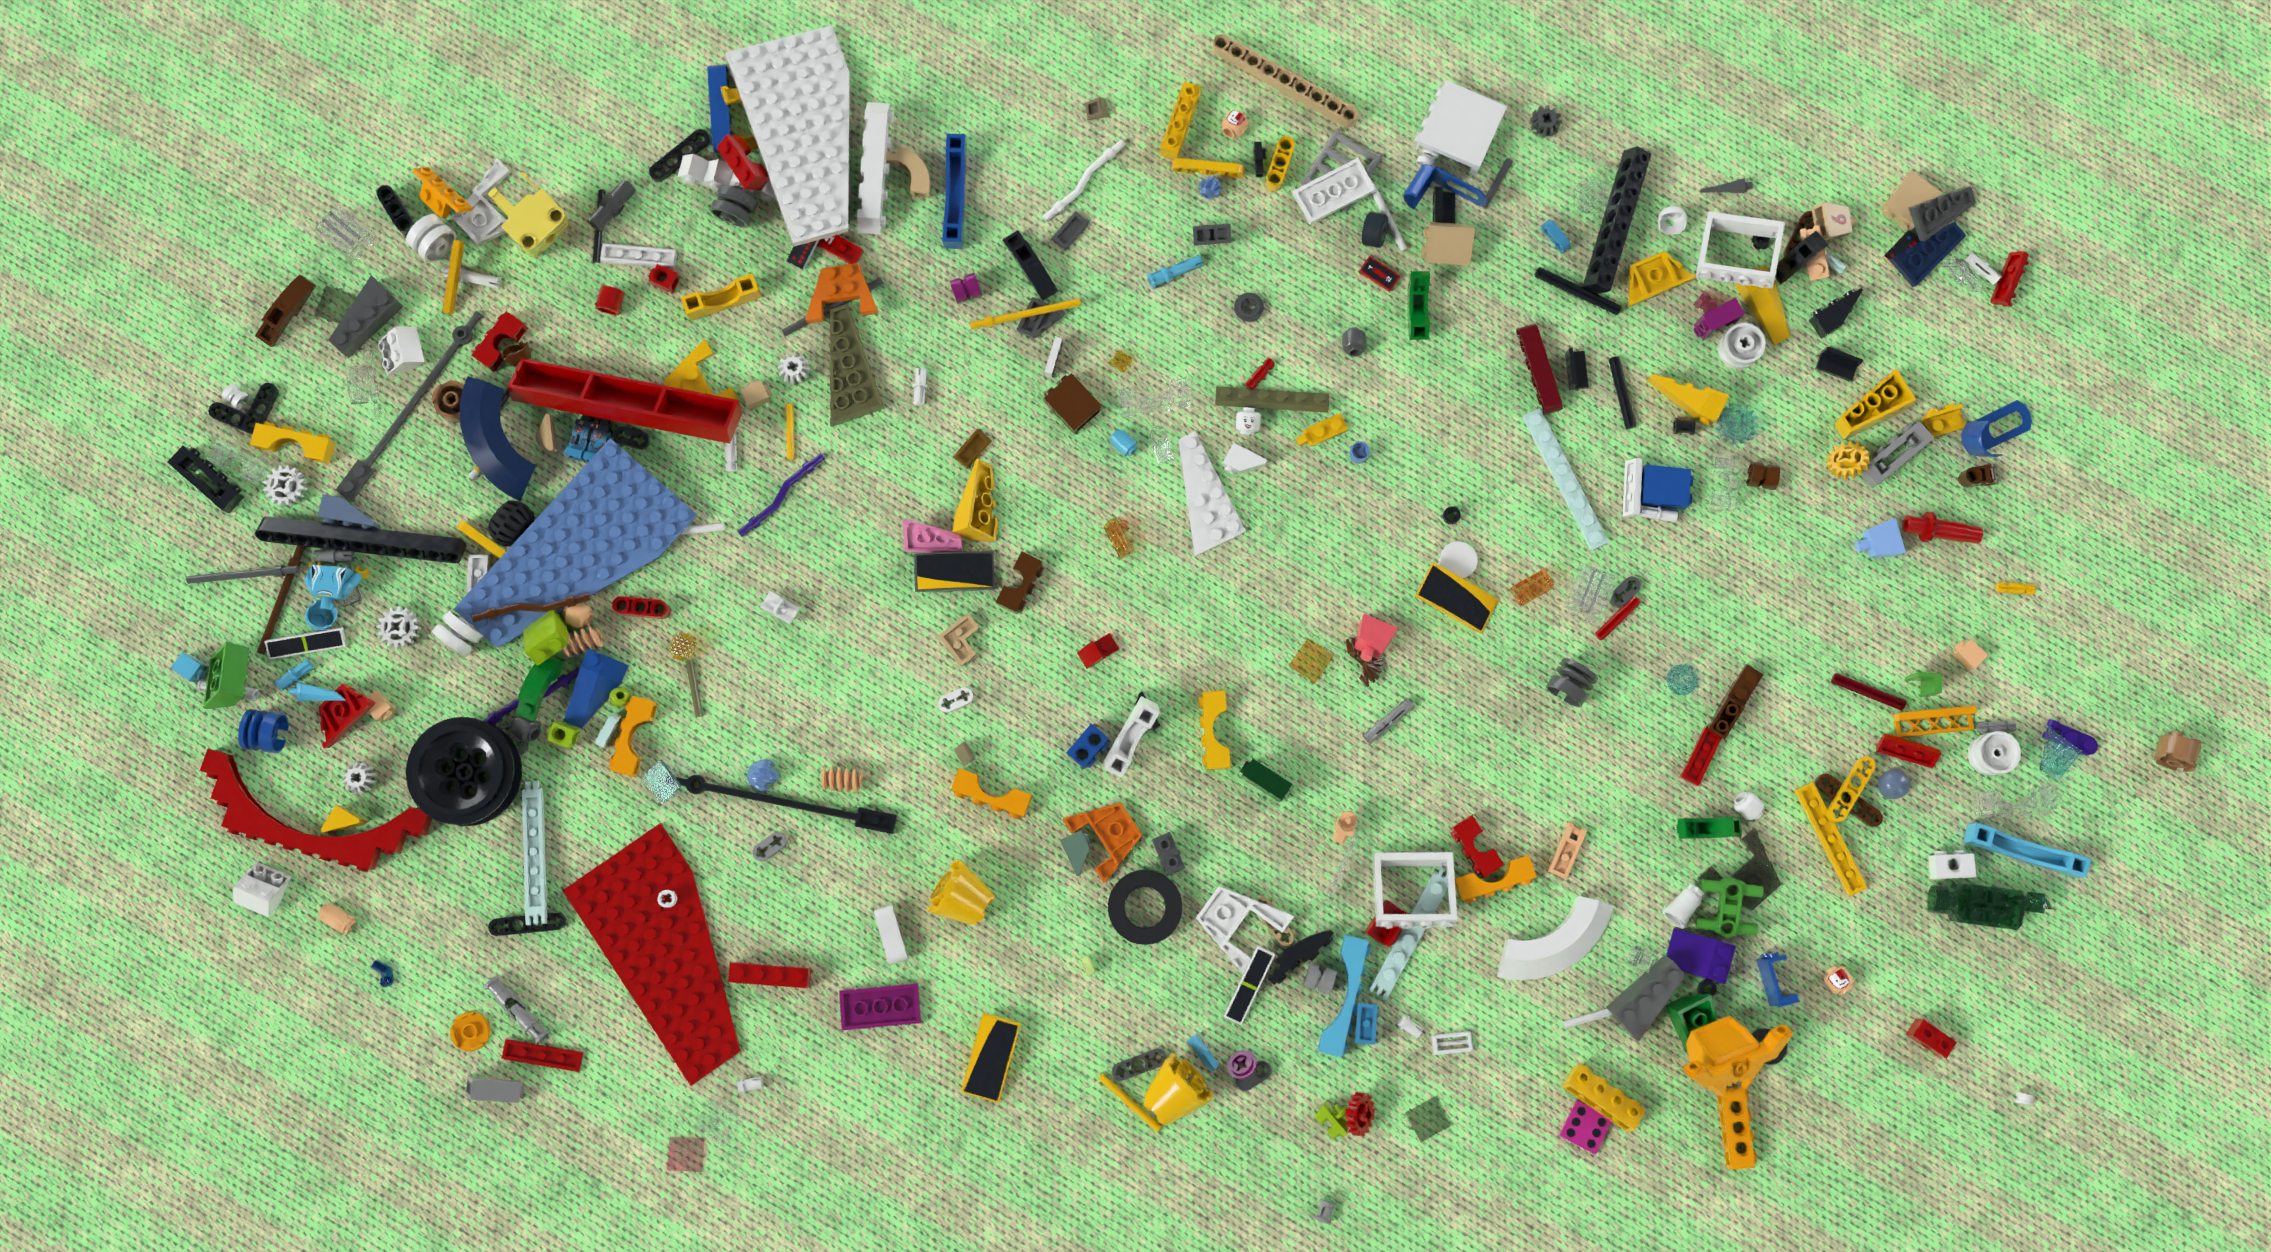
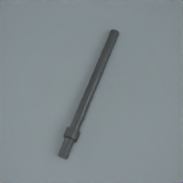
[782,277,884,336]
[186,565,300,584]

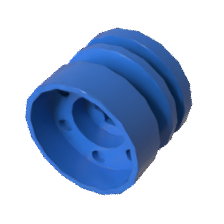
[238,709,289,753]

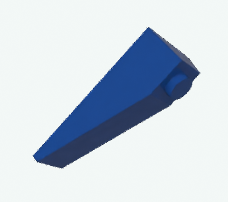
[563,649,629,729]

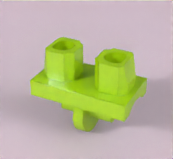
[1315,1100,1349,1139]

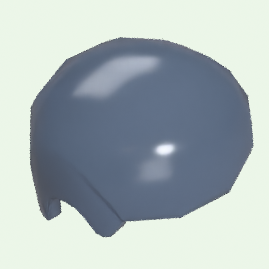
[1878,769,1911,799]

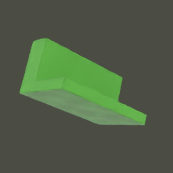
[1905,672,1942,697]

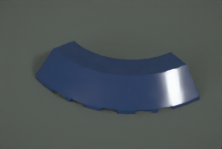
[460,376,536,501]

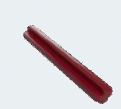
[1831,673,1907,710]

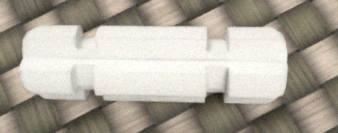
[725,435,737,472]

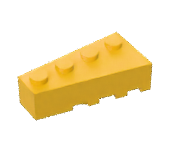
[1834,369,1916,440]

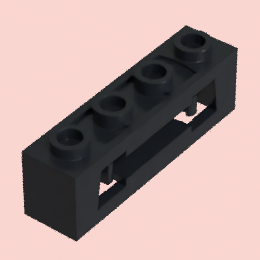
[167,445,245,514]

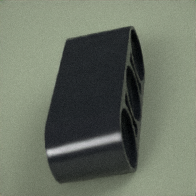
[377,185,415,236]

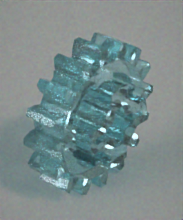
[1715,403,1759,444]

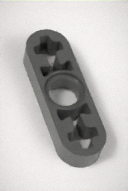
[1112,1048,1167,1081]

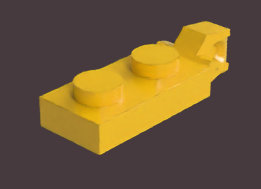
[1296,413,1348,446]

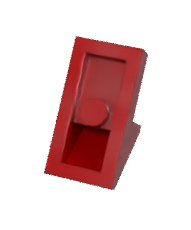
[1077,633,1120,669]

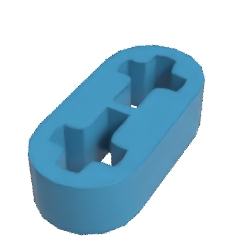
[1541,219,1571,253]

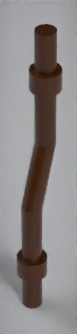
[471,593,591,622]

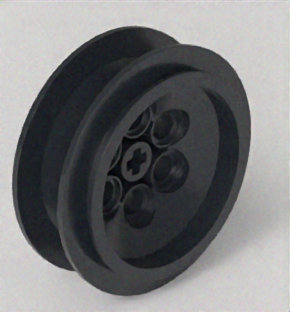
[406,717,522,826]

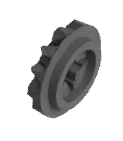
[1234,293,1264,323]

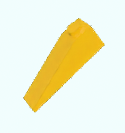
[1647,374,1729,425]

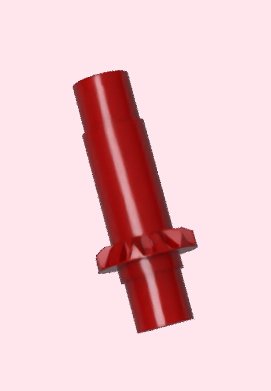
[1902,512,1983,544]

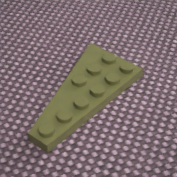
[830,304,885,427]

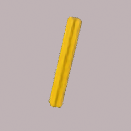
[442,240,465,314]

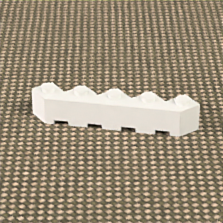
[857,102,894,234]
[678,154,778,202]

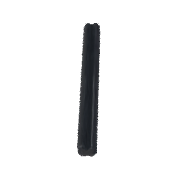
[1534,267,1622,315]

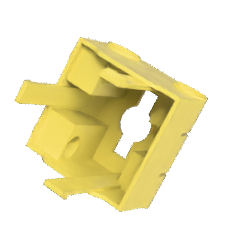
[488,172,569,257]

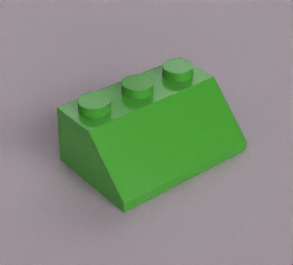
[203,641,250,709]

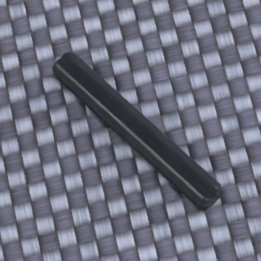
[1609,356,1636,429]

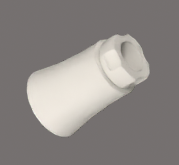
[1662,884,1705,929]

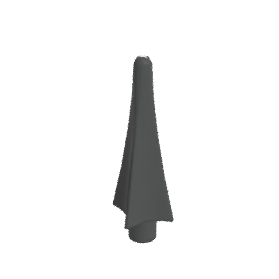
[1700,178,1753,193]

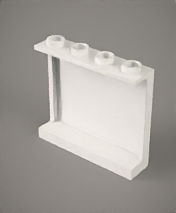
[1414,80,1507,176]

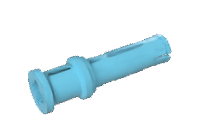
[1146,255,1203,289]

